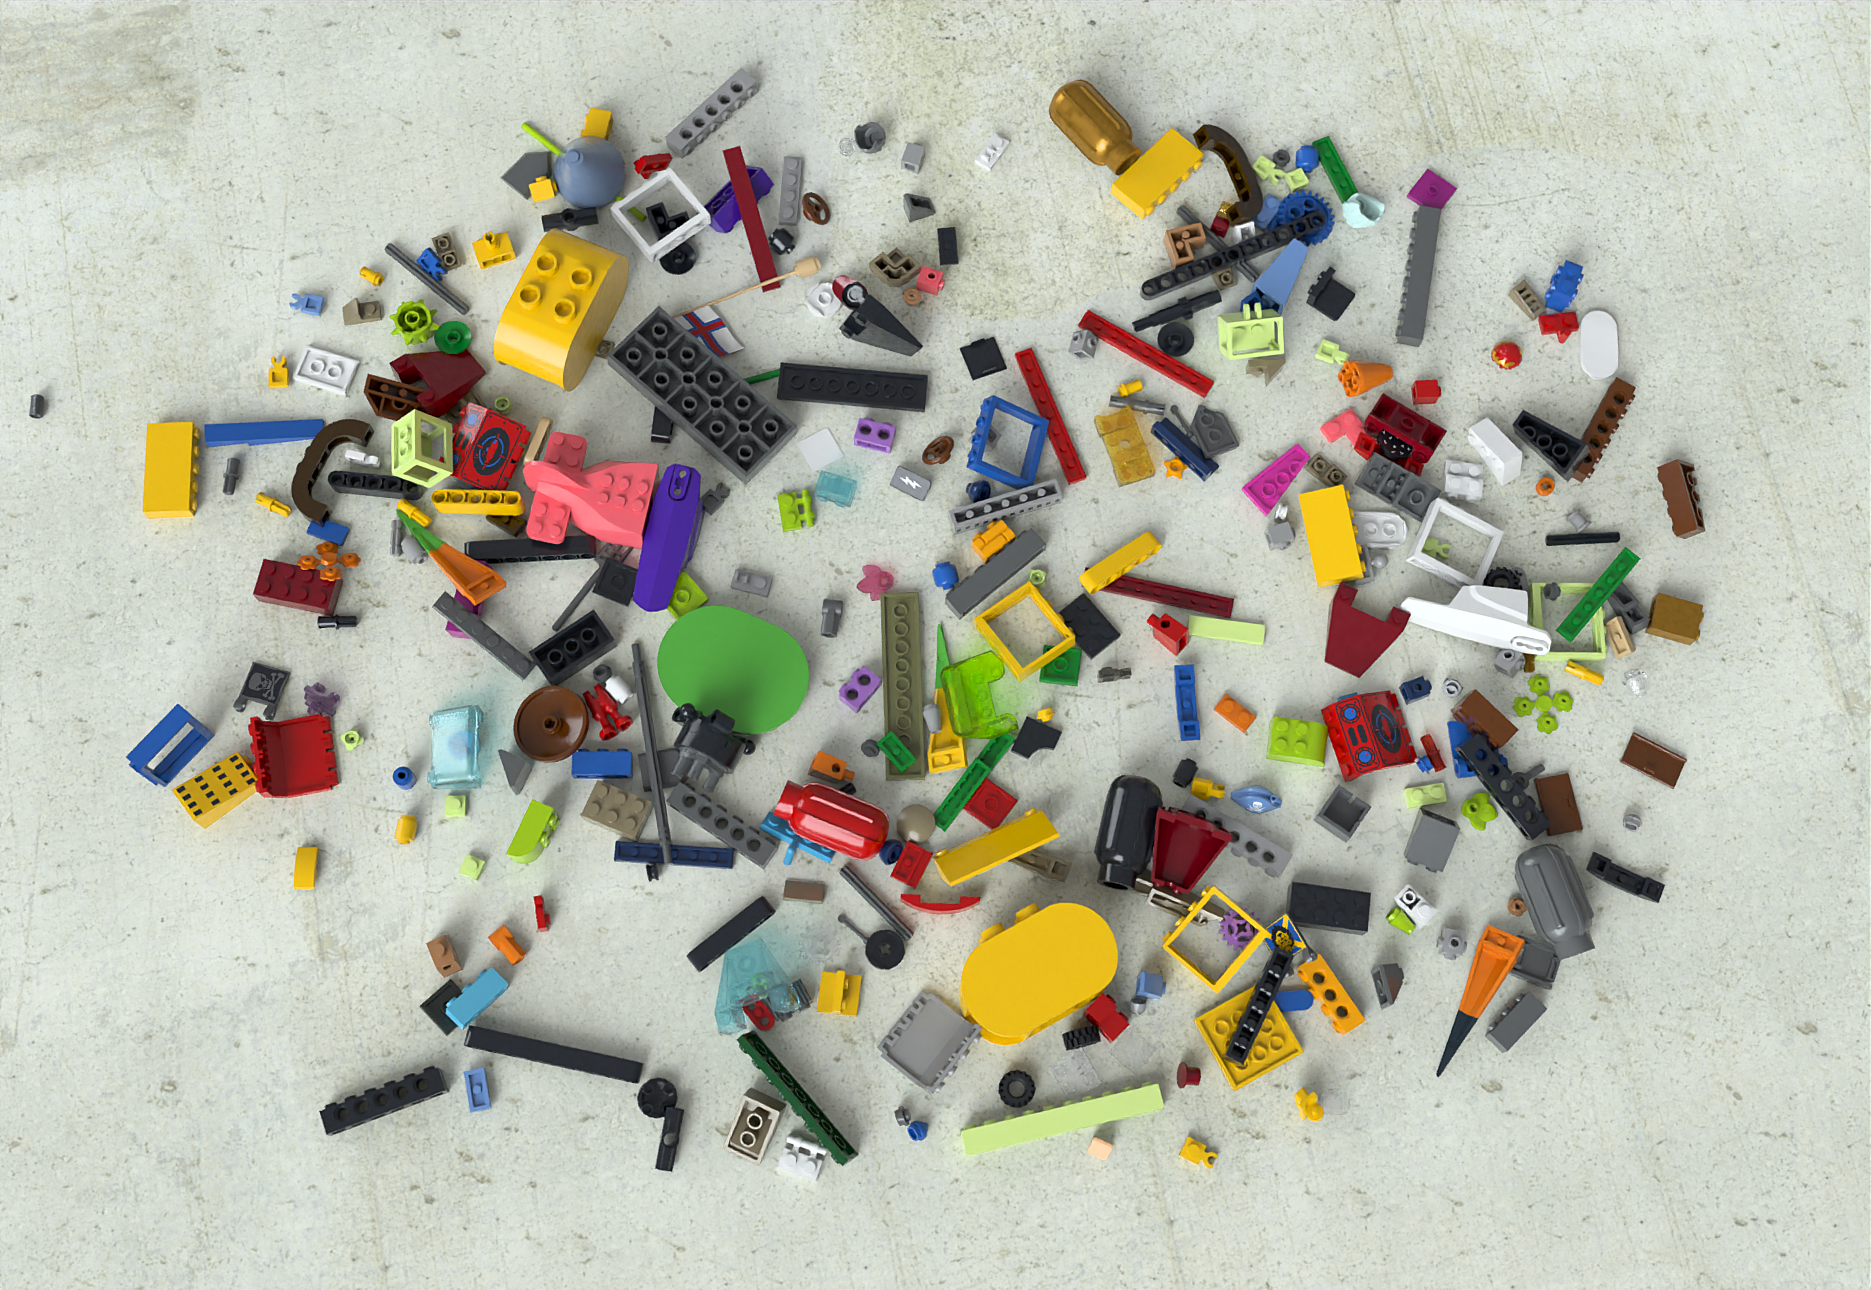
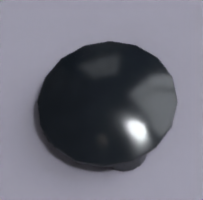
[637,1078,678,1119]

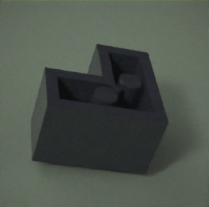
[646,202,695,241]

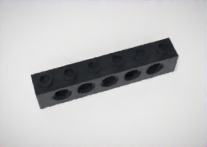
[1454,733,1551,840]
[1222,947,1294,1067]
[319,1066,449,1136]

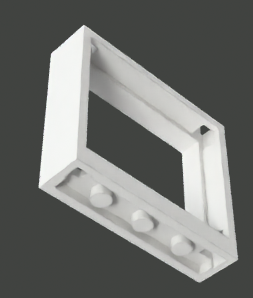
[611,167,711,264]
[1406,498,1504,589]

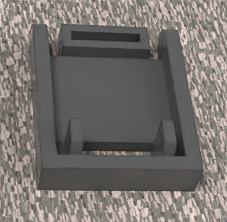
[1509,935,1561,990]

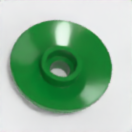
[434,321,472,354]

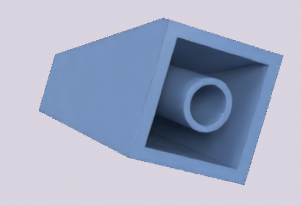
[1251,238,1309,315]

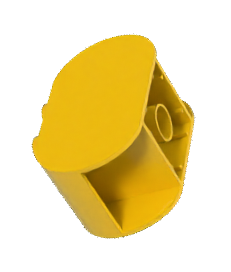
[494,228,629,392]
[958,903,1118,1046]

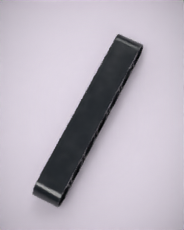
[464,535,596,564]

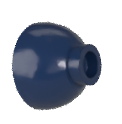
[966,480,991,503]
[879,839,903,865]

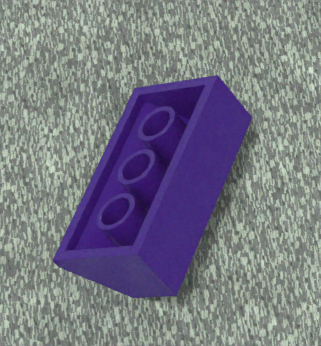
[696,165,774,234]

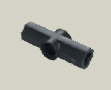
[542,207,599,232]
[655,1107,684,1172]

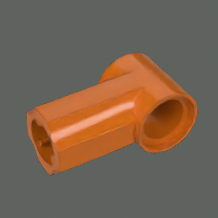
[488,924,527,966]

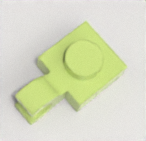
[1315,339,1350,365]

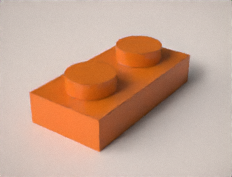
[1214,694,1257,733]

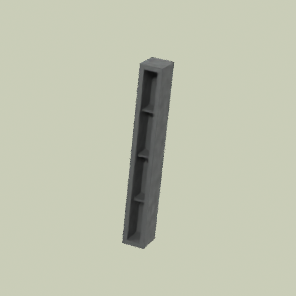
[1395,205,1441,347]

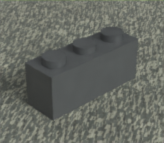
[1485,992,1547,1053]

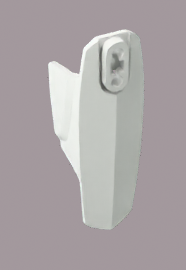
[1399,585,1552,655]

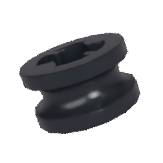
[646,863,659,882]

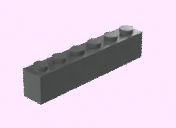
[945,528,1046,620]

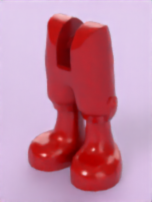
[583,683,633,741]

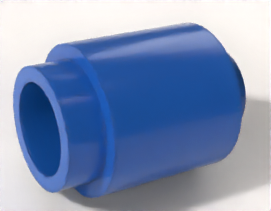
[393,767,416,790]

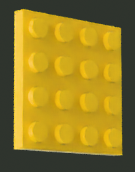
[1193,985,1304,1092]

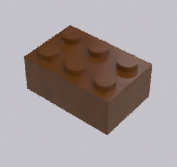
[1450,689,1519,750]

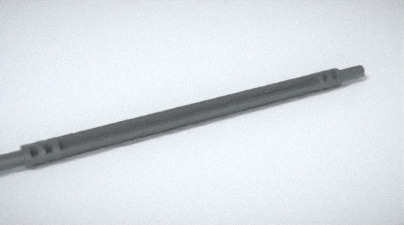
[631,643,673,865]

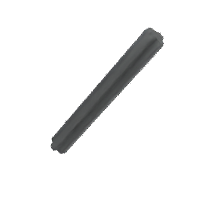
[839,866,914,941]

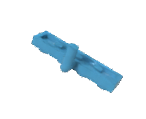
[760,811,837,865]

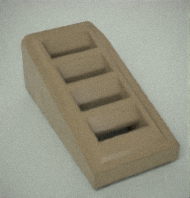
[1508,280,1547,321]

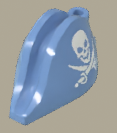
[1230,785,1282,814]

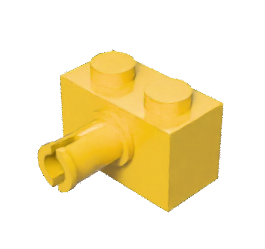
[472,231,516,270]

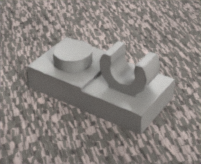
[730,569,772,598]

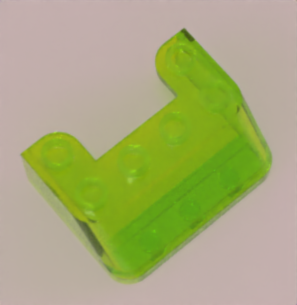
[940,650,1019,739]

